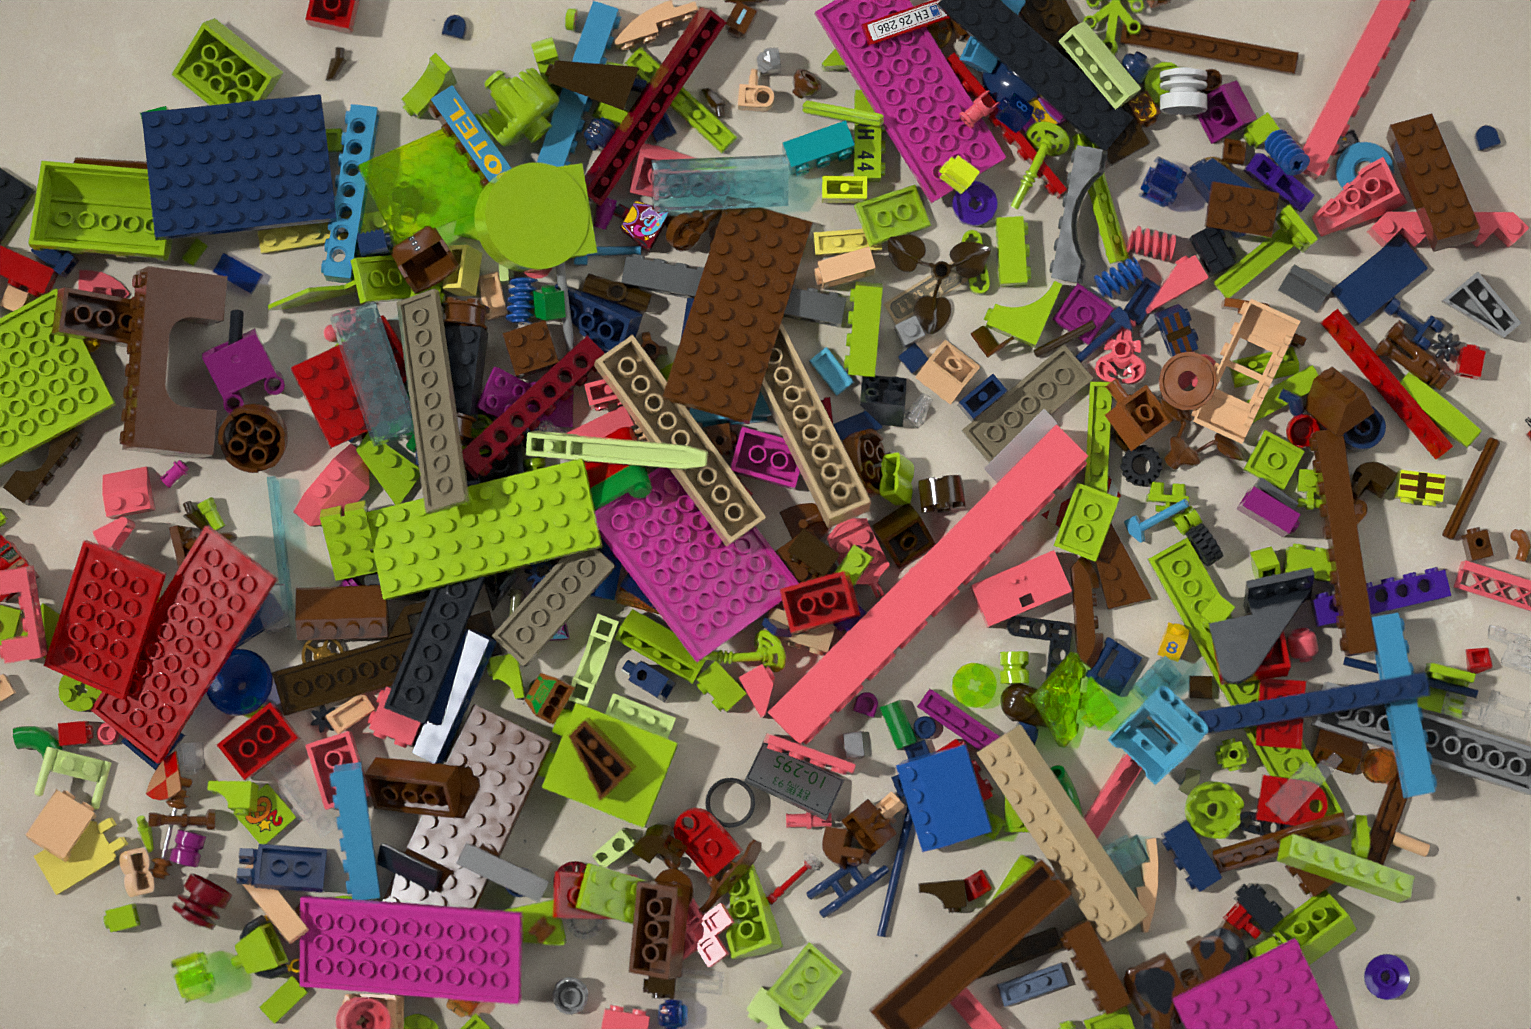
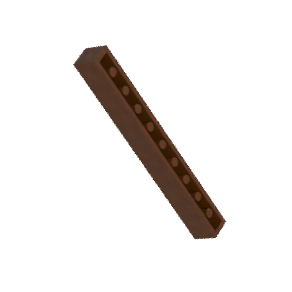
[1309,430,1376,657]

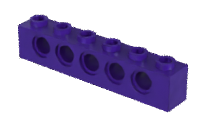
[1310,567,1452,627]

